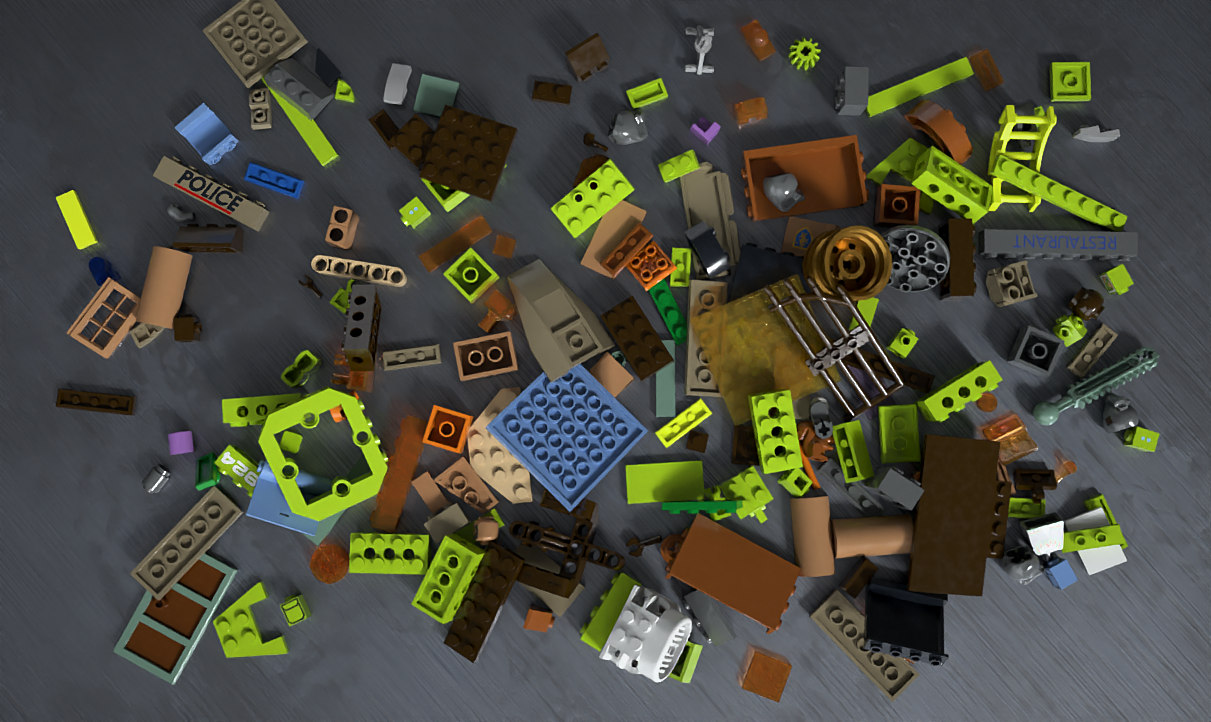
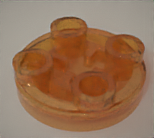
[309,544,350,584]

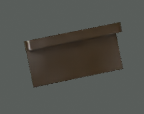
[839,557,879,599]

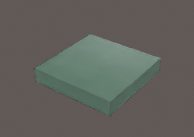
[413,74,460,118]

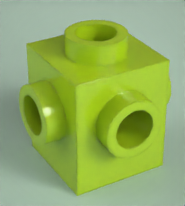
[1052,313,1088,347]

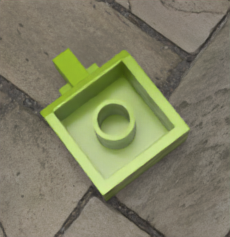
[718,465,774,523]

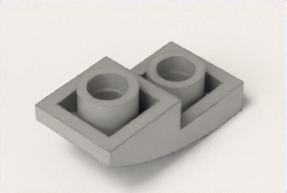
[383,63,412,105]
[1073,124,1120,142]

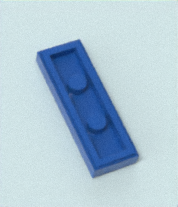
[243,162,305,199]

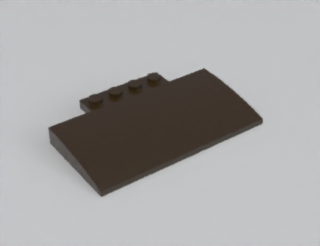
[906,434,1012,596]

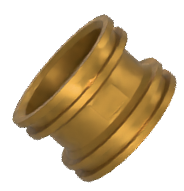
[803,225,892,301]

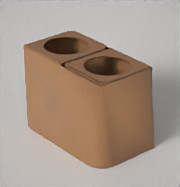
[325,206,359,250]
[589,352,635,397]

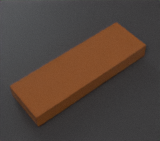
[600,223,653,278]

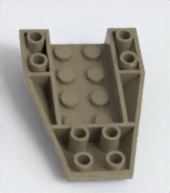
[507,259,615,383]

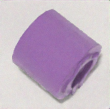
[168,431,194,455]

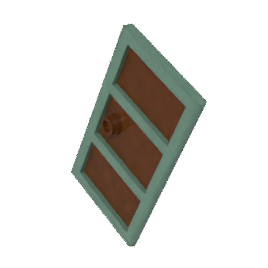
[113,552,238,685]

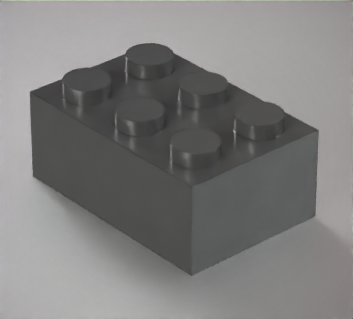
[865,466,924,510]

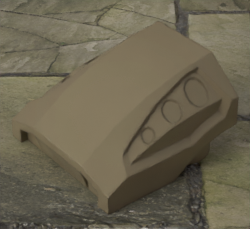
[986,260,1038,307]

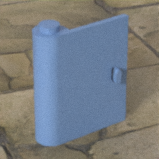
[246,458,332,536]

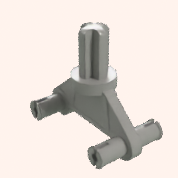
[684,25,714,75]

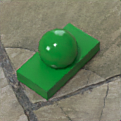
[195,452,221,491]

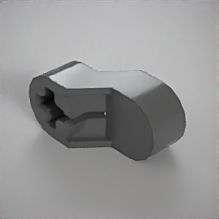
[809,402,833,439]

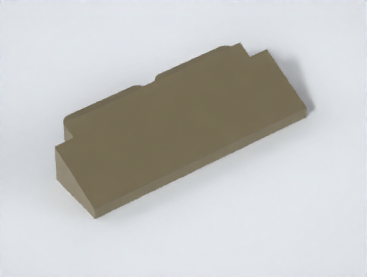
[680,162,741,280]

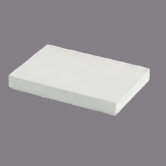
[1063,506,1127,575]

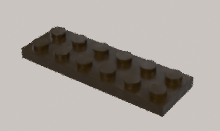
[443,540,525,663]

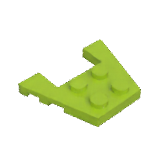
[866,138,934,215]
[213,581,290,658]

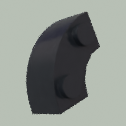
[684,221,730,279]

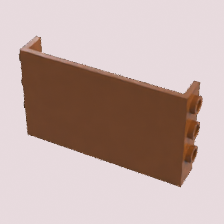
[741,135,869,222]
[665,513,801,634]

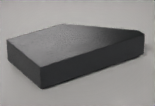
[315,48,343,87]

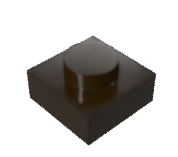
[686,430,709,453]

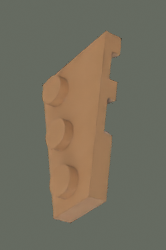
[433,456,499,514]

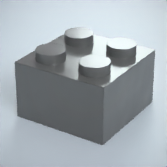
[835,67,869,116]
[1007,325,1065,378]

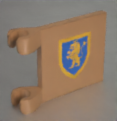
[781,216,840,257]

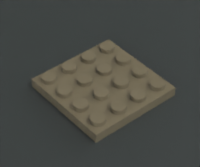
[202,0,308,88]

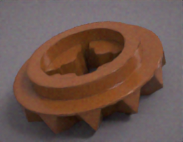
[660,534,683,563]

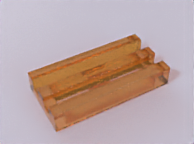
[969,49,1004,92]

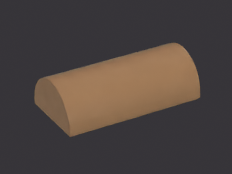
[135,246,193,329]
[790,495,835,577]
[831,514,914,559]

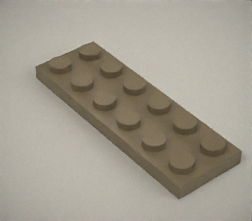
[684,280,728,397]
[130,486,243,600]
[809,589,920,702]

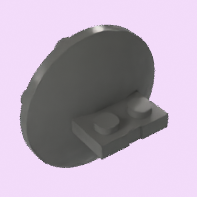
[881,225,950,293]

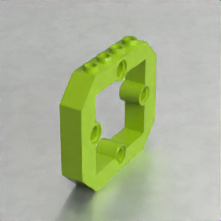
[258,386,388,521]

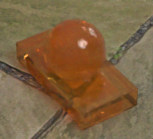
[740,19,776,62]

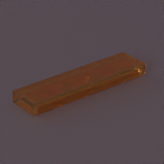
[418,215,493,273]

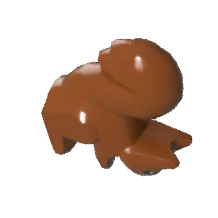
[796,421,835,462]

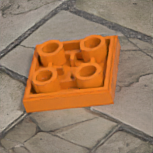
[626,240,677,291]

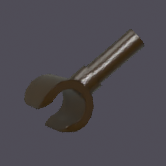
[583,133,608,152]
[299,275,323,299]

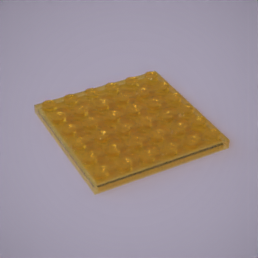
[690,274,842,426]

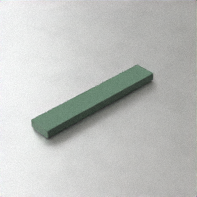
[303,445,389,546]

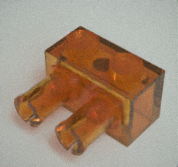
[478,290,517,334]
[331,353,377,393]

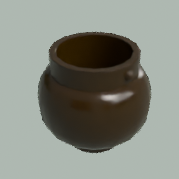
[1067,287,1105,321]

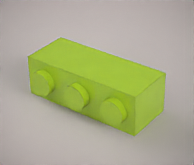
[832,420,875,483]

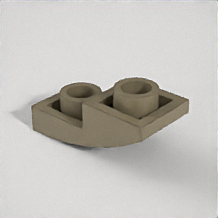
[249,88,272,130]

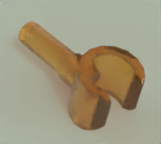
[1056,461,1077,484]

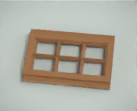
[66,277,141,359]

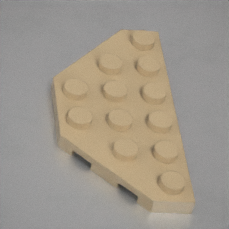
[467,387,533,504]

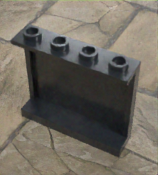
[726,243,811,330]
[863,577,949,666]

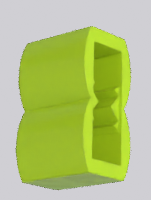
[281,350,323,388]

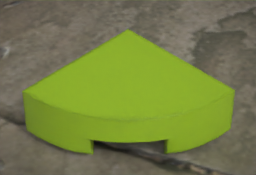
[335,79,355,102]

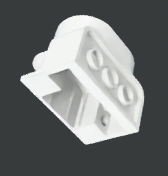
[599,585,692,682]

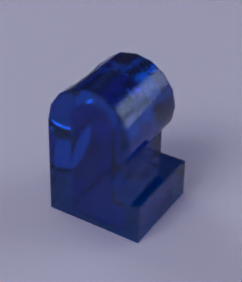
[88,257,122,286]

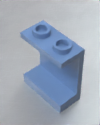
[174,103,239,165]

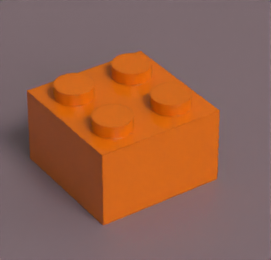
[422,405,473,454]

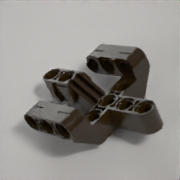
[509,488,625,599]

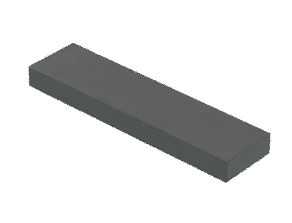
[817,456,886,517]

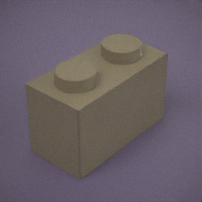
[424,501,471,544]

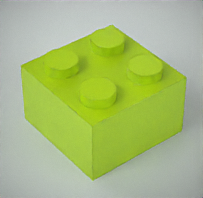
[443,248,499,304]

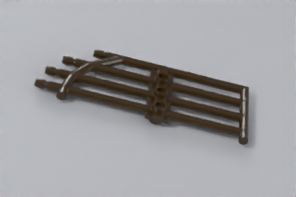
[763,276,907,423]

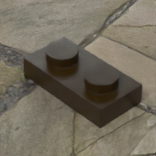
[532,81,572,106]

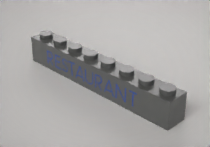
[979,229,1138,261]

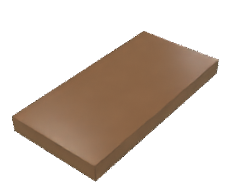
[580,200,647,280]

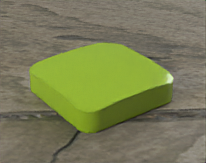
[279,431,303,453]

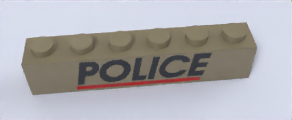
[153,156,269,232]

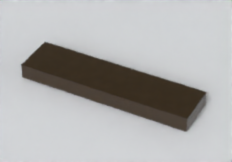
[56,388,137,416]

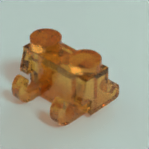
[733,96,768,124]

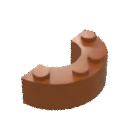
[903,99,973,165]

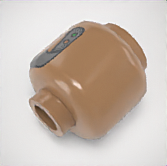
[473,517,499,545]

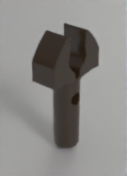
[626,535,662,557]

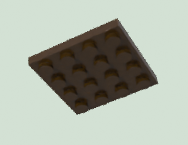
[419,105,518,202]

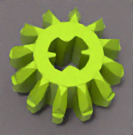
[788,37,821,70]

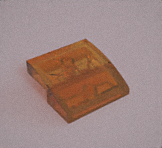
[982,414,1038,466]

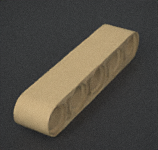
[311,255,407,287]

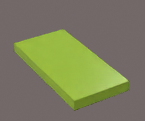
[625,460,705,504]

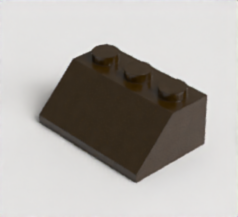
[173,223,244,253]

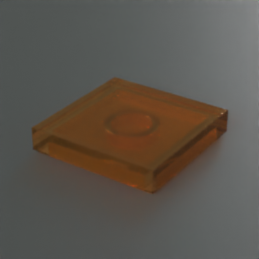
[742,651,792,703]

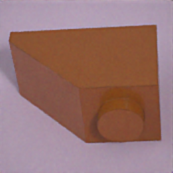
[523,603,555,632]

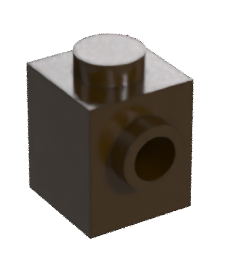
[174,314,202,343]

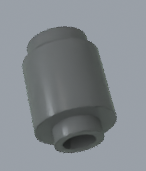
[142,464,171,494]

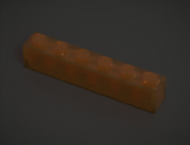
[370,415,429,534]

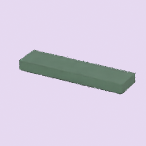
[656,340,675,417]

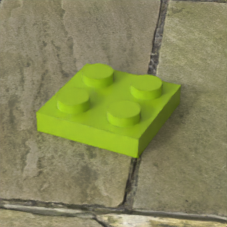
[1049,62,1091,102]

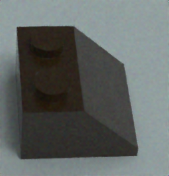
[565,32,610,83]

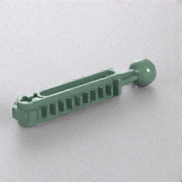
[1033,346,1159,426]

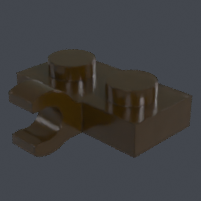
[1013,469,1058,504]

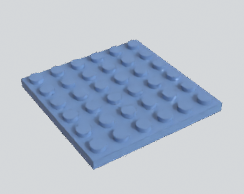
[486,364,648,512]

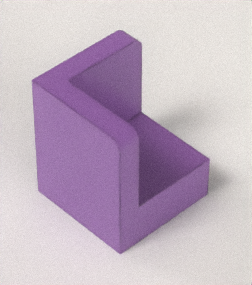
[690,117,721,145]

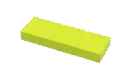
[56,190,98,250]
[655,398,712,448]

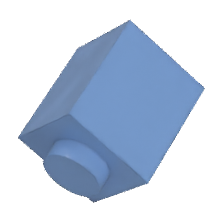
[1045,557,1078,590]

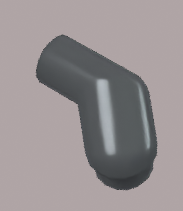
[167,203,196,223]

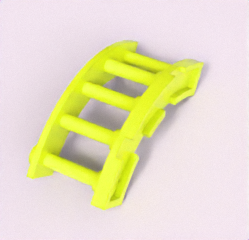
[987,105,1057,212]

